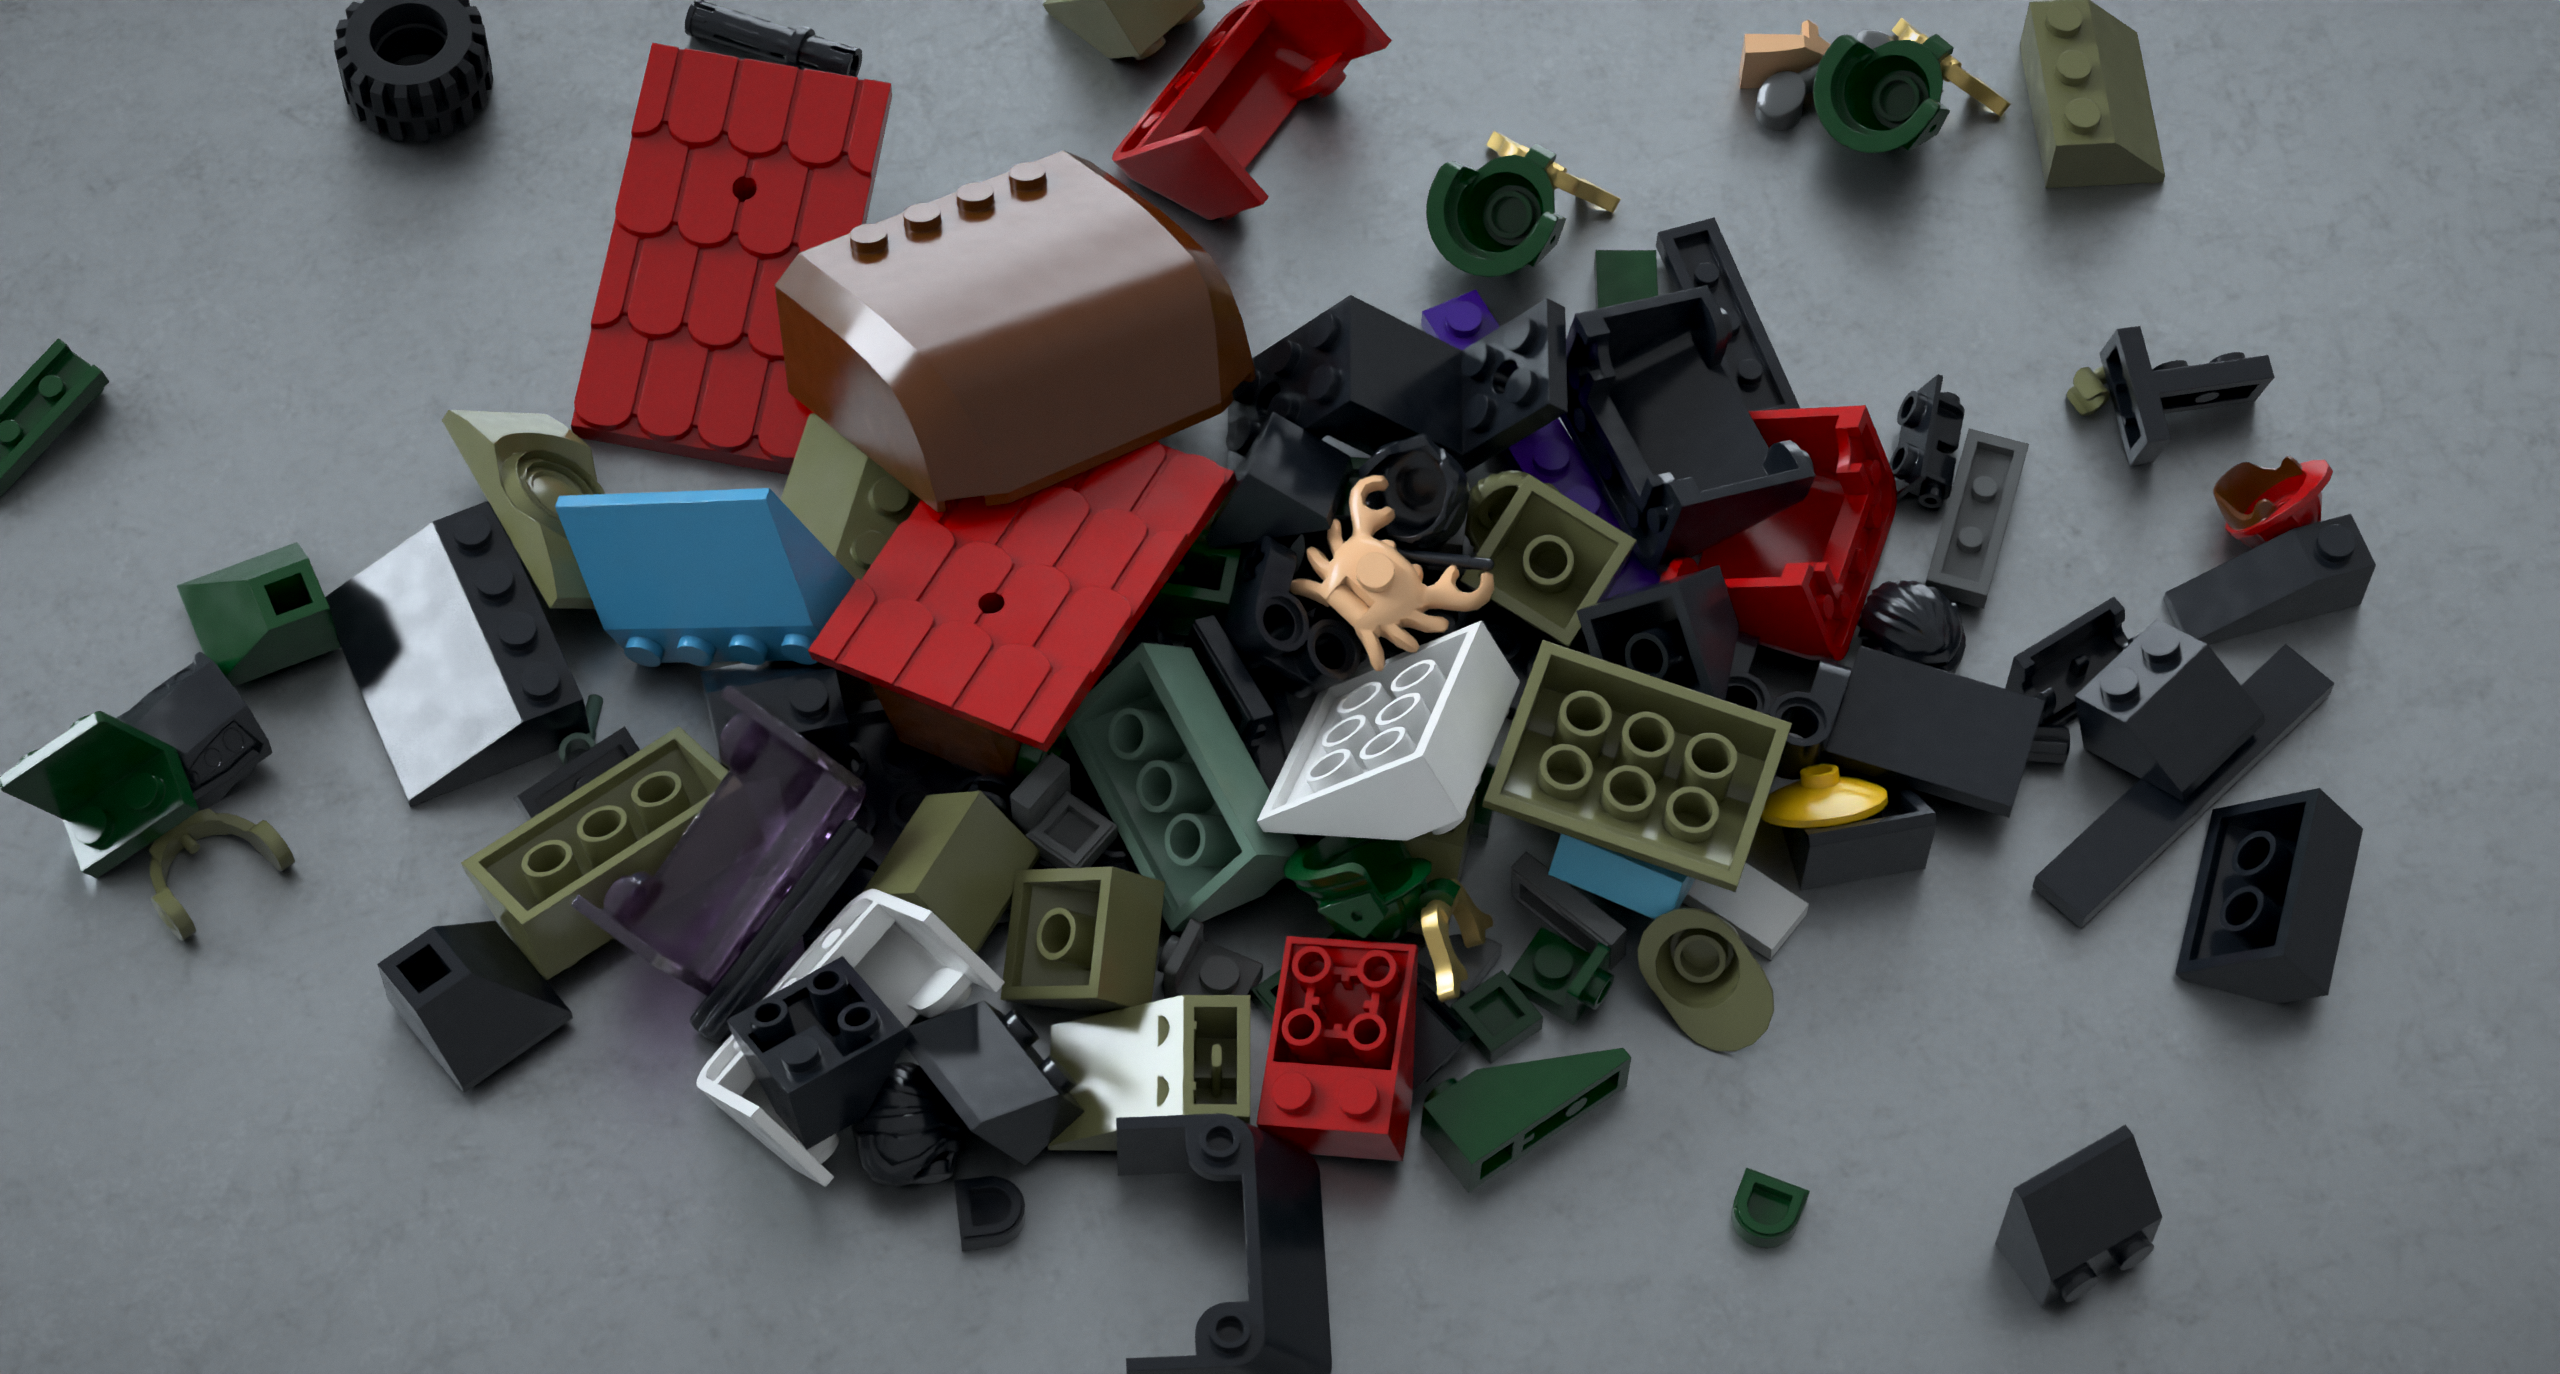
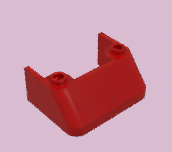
[1112,0,1392,220]

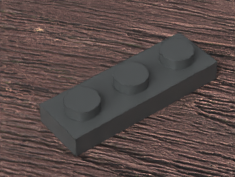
[1925,428,2029,609]

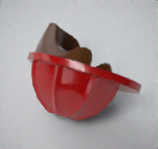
[2213,456,2333,549]

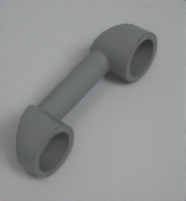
[1755,29,1894,131]

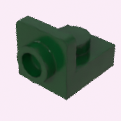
[1508,926,1614,1026]

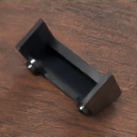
[1116,1113,1332,1374]

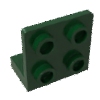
[0,711,199,879]

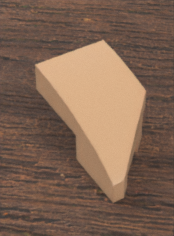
[1739,20,1831,89]

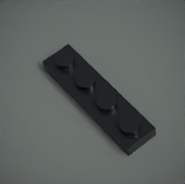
[1656,217,1800,411]

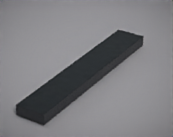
[2032,644,2334,928]

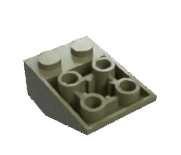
[1048,995,1250,1151]

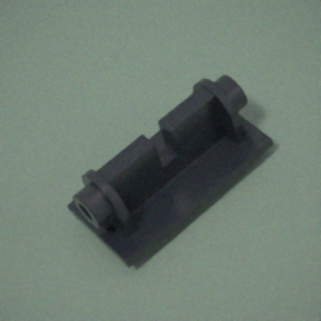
[1889,374,1965,508]

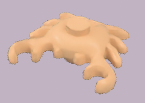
[1289,475,1494,671]

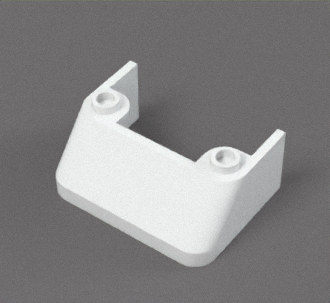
[696,889,1005,1187]

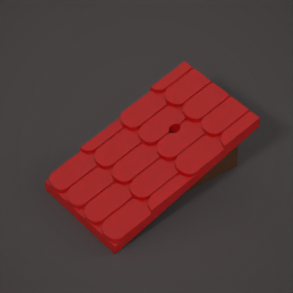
[571,43,892,475]
[808,441,1237,787]

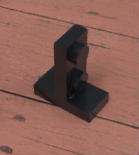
[2099,326,2275,466]

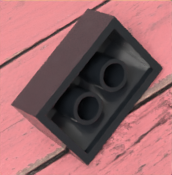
[2175,788,2363,1004]

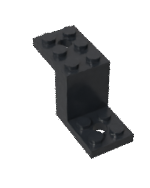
[1226,295,1568,473]

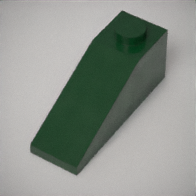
[1420,1048,1632,1193]

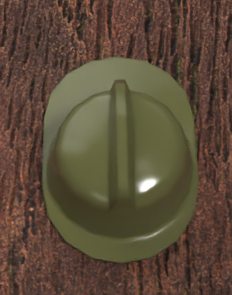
[1637,908,1774,1051]

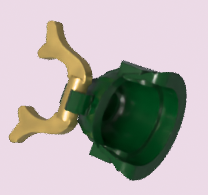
[1813,18,2011,153]
[1426,131,1621,277]
[1284,835,1493,1002]

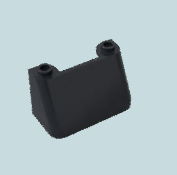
[1560,285,1816,571]

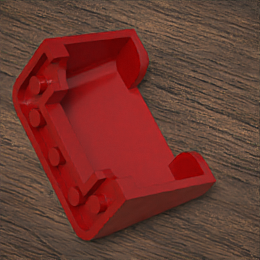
[1659,405,1897,662]

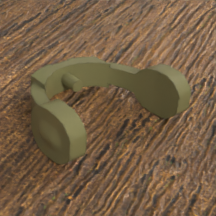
[149,808,295,941]

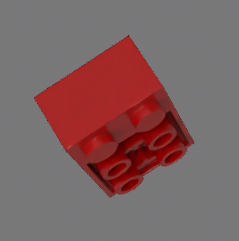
[1256,936,1418,1161]

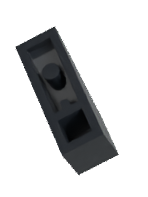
[2163,514,2376,645]

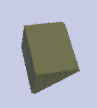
[1460,474,1637,648]
[863,791,1040,954]

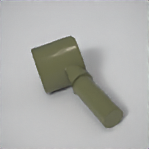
[2066,366,2111,416]

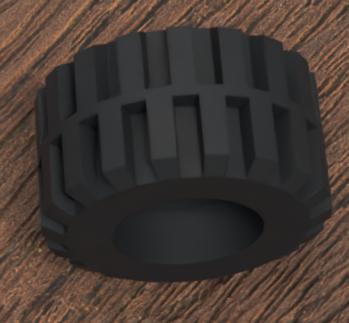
[334,0,493,142]

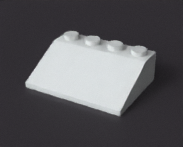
[1257,620,1520,841]

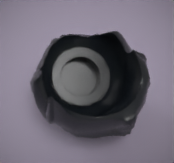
[1857,580,1966,674]

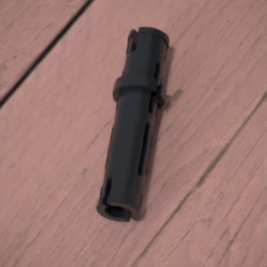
[685,0,862,77]

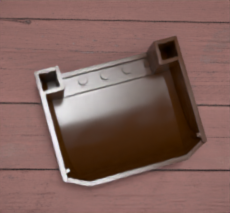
[775,150,1255,512]

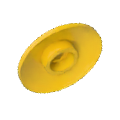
[1761,764,1888,828]

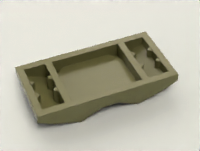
[442,410,605,609]

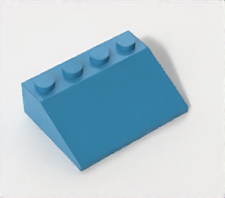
[555,488,856,667]

